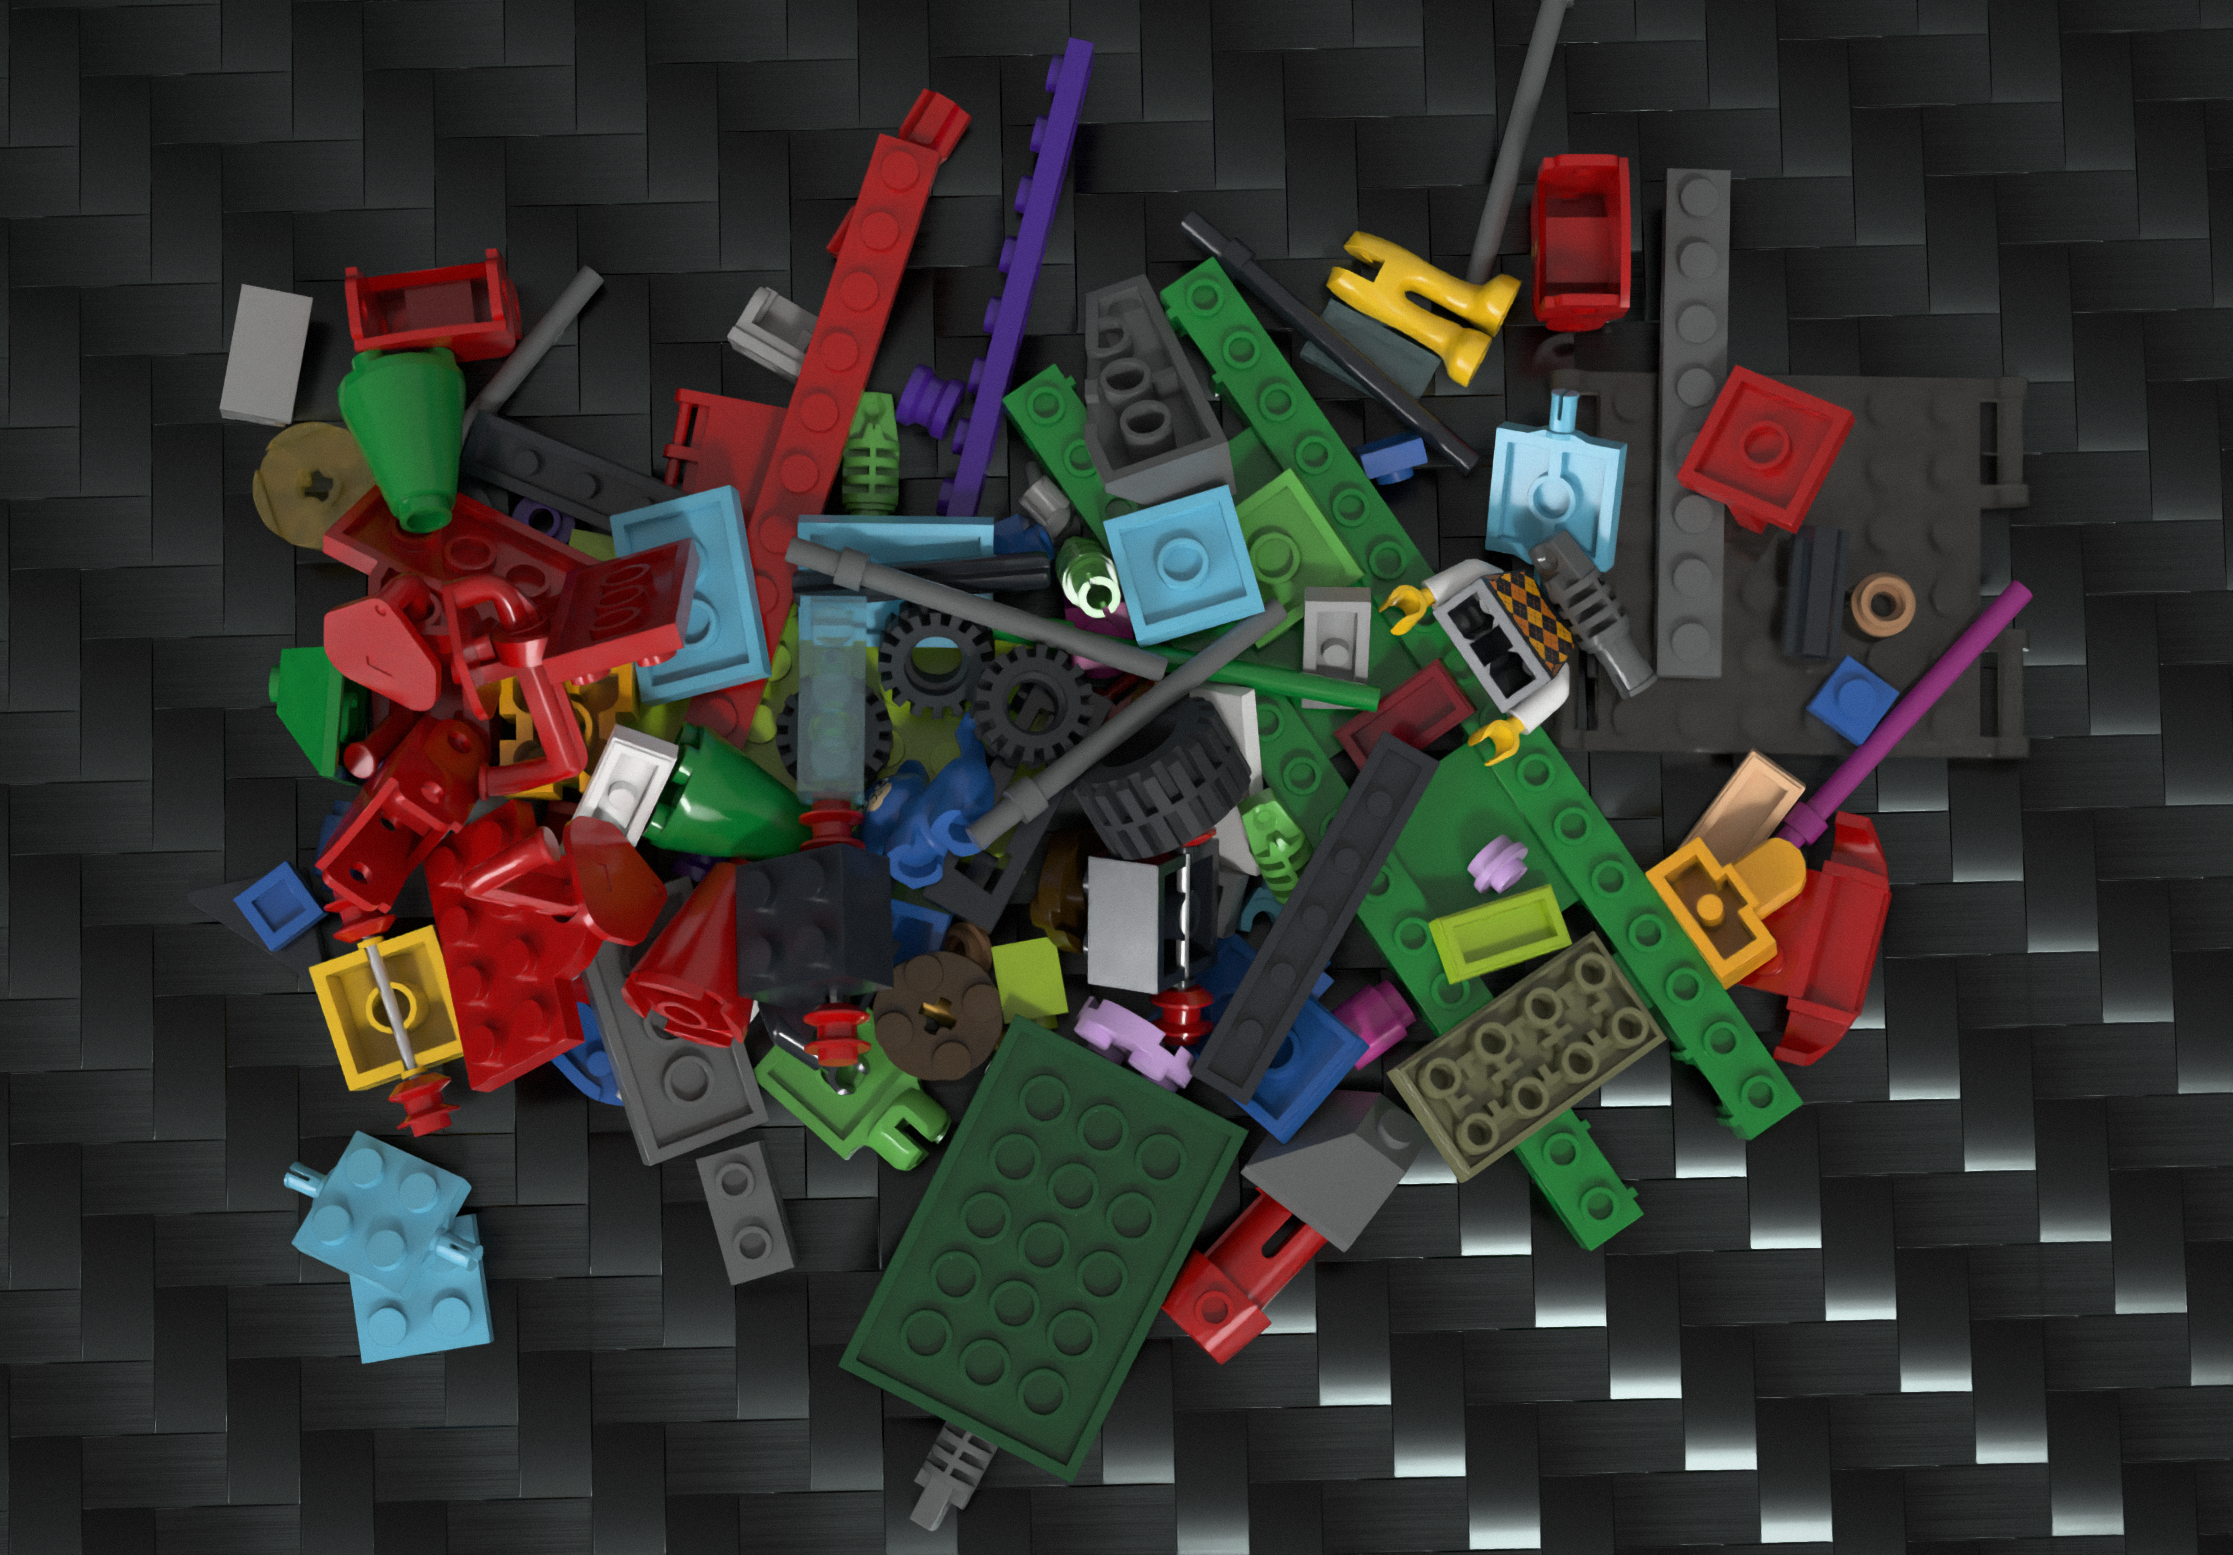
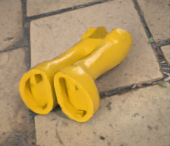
[1326,231,1522,387]

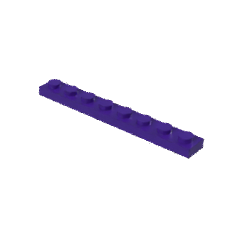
[936,37,1095,517]

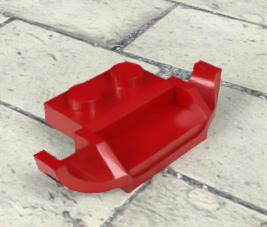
[1735,810,1892,1066]

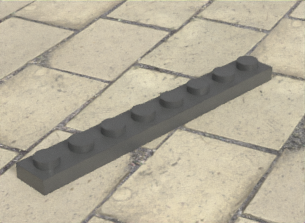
[1653,168,1731,679]

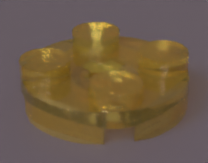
[253,422,376,551]

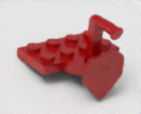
[323,484,602,779]
[442,537,700,801]
[423,799,668,1092]

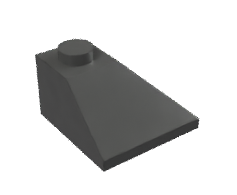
[1240,1089,1429,1253]

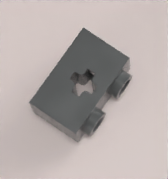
[696,1139,801,1286]

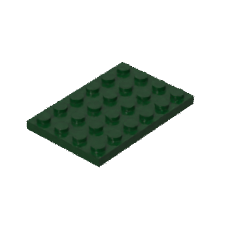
[838,1013,1249,1483]

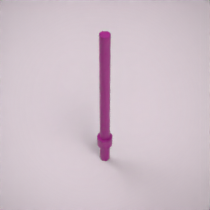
[1774,580,2033,849]

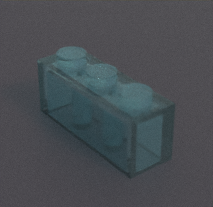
[797,596,868,805]

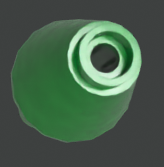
[337,347,466,533]
[641,721,812,863]

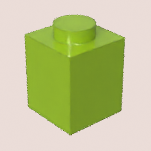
[991,937,1069,1029]

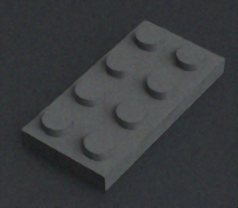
[580,876,769,1166]

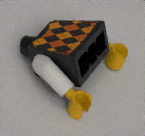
[1378,559,1577,766]

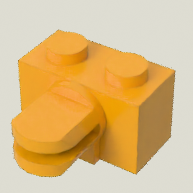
[1645,836,1806,990]

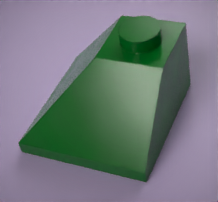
[269,646,369,786]

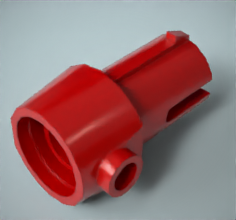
[1161,1187,1328,1366]

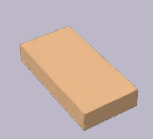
[1677,747,1806,868]

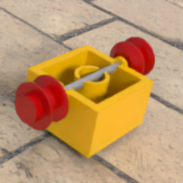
[309,879,464,1138]

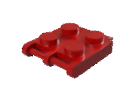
[663,388,788,532]

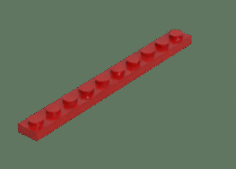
[684,133,942,752]

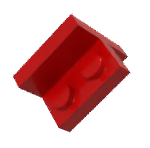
[1676,365,1856,534]

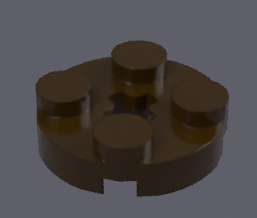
[1030,825,1107,955]
[873,949,1003,1081]

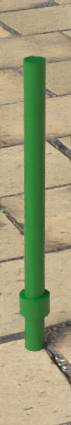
[992,617,1381,712]

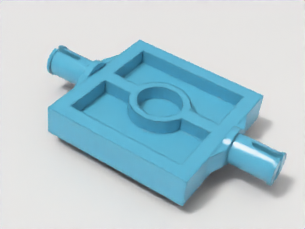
[1485,389,1627,598]
[284,1130,483,1301]

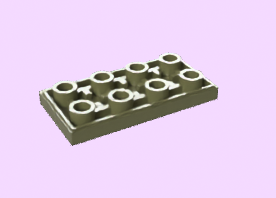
[1387,931,1667,1183]

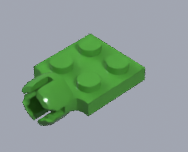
[753,1006,952,1171]

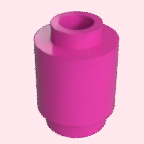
[1331,979,1416,1071]

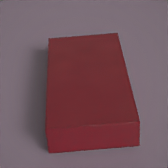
[1333,657,1478,771]

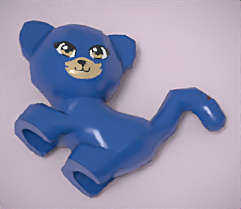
[852,703,1010,889]

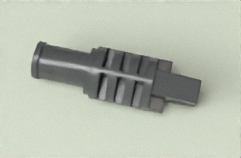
[1528,530,1658,700]
[910,1421,998,1531]

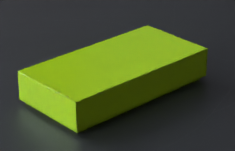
[1428,884,1572,985]

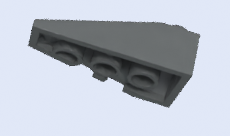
[1084,274,1237,507]

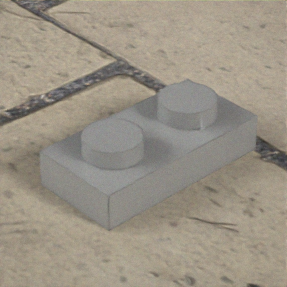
[1301,587,1371,709]

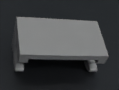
[220,284,313,427]
[727,286,818,385]

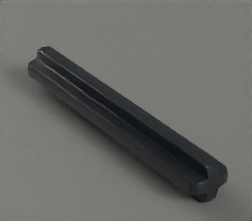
[792,551,1051,608]

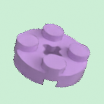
[1074,996,1197,1093]

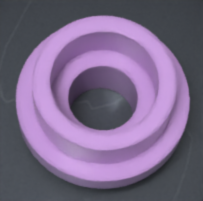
[1467,834,1528,894]

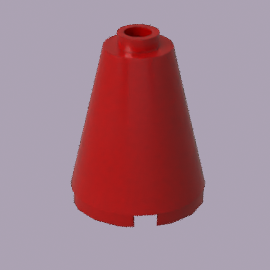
[621,858,754,1048]

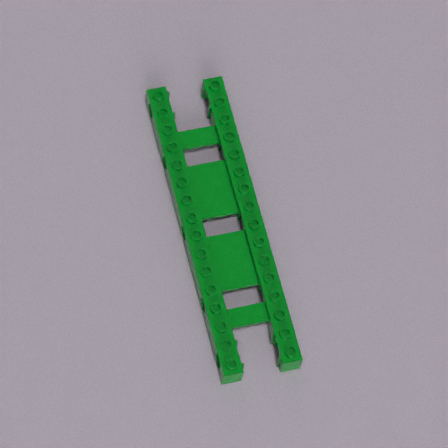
[1002,256,1803,1251]

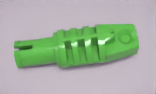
[841,392,900,516]
[1055,536,1121,618]
[1237,788,1314,906]

